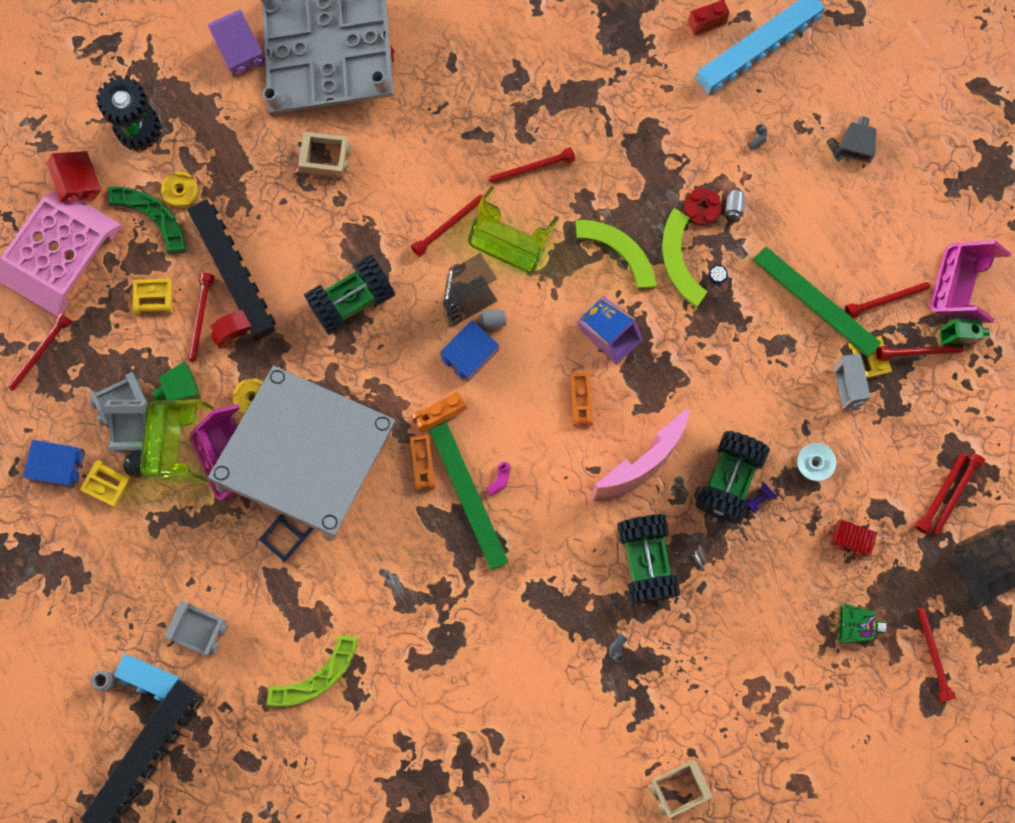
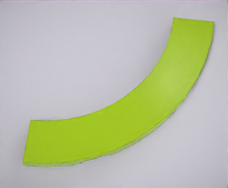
[662,208,708,308]
[575,220,656,289]
[266,635,359,707]

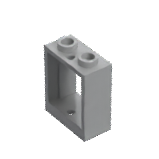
[833,353,871,411]

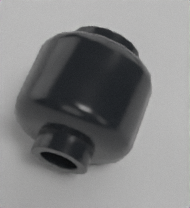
[122,450,153,479]

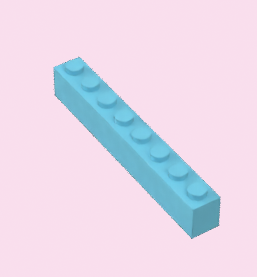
[695,0,825,95]

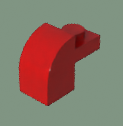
[210,310,251,350]

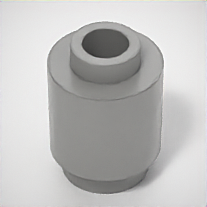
[725,190,746,220]
[478,309,506,330]
[91,671,116,692]

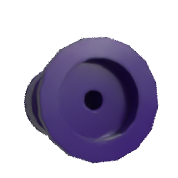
[746,482,778,513]

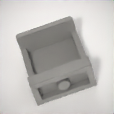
[90,372,152,428]
[104,400,151,452]
[164,601,228,657]

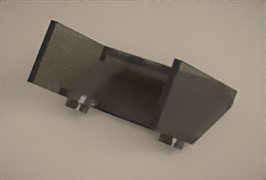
[443,253,497,327]

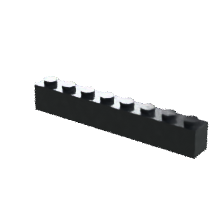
[187,199,277,341]

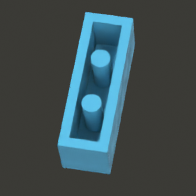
[114,654,183,702]

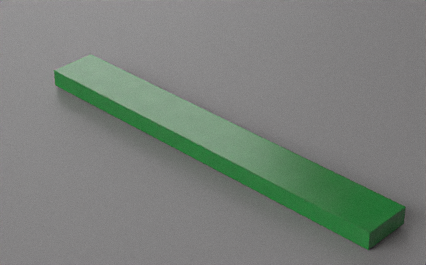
[753,246,881,358]
[429,422,509,571]

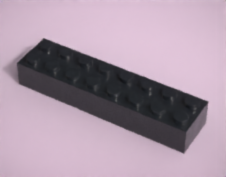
[80,679,205,823]

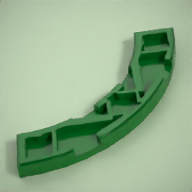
[108,186,187,254]

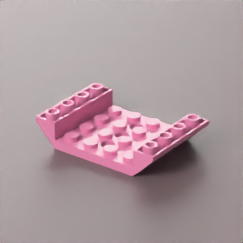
[0,191,122,316]

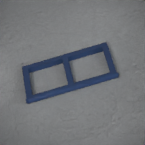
[259,514,314,562]

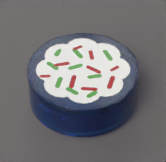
[708,265,728,285]

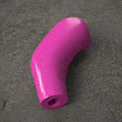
[486,461,511,497]

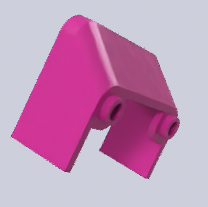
[930,240,1011,323]
[190,404,241,500]

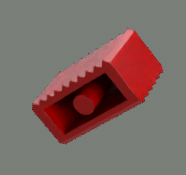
[688,0,730,35]
[830,519,878,558]

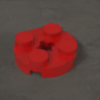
[684,188,722,226]

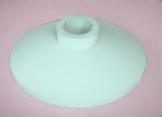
[797,443,836,481]

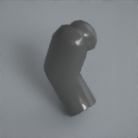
[748,124,767,151]
[609,633,627,664]

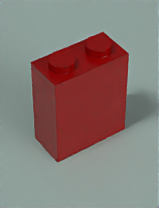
[47,151,101,203]

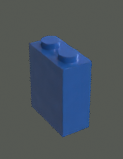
[440,320,499,382]
[23,440,84,488]

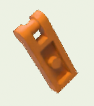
[570,372,593,426]
[411,392,468,433]
[410,435,435,491]

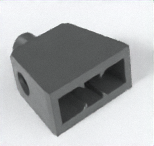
[836,116,876,163]

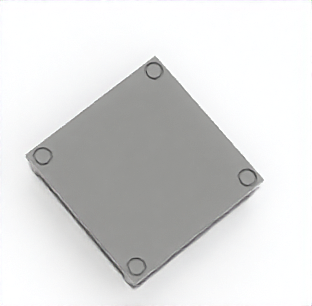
[261,0,394,115]
[208,365,396,541]

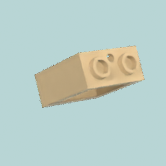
[298,132,352,178]
[649,759,713,819]

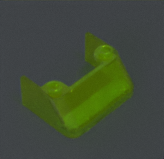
[468,186,559,273]
[140,399,214,482]

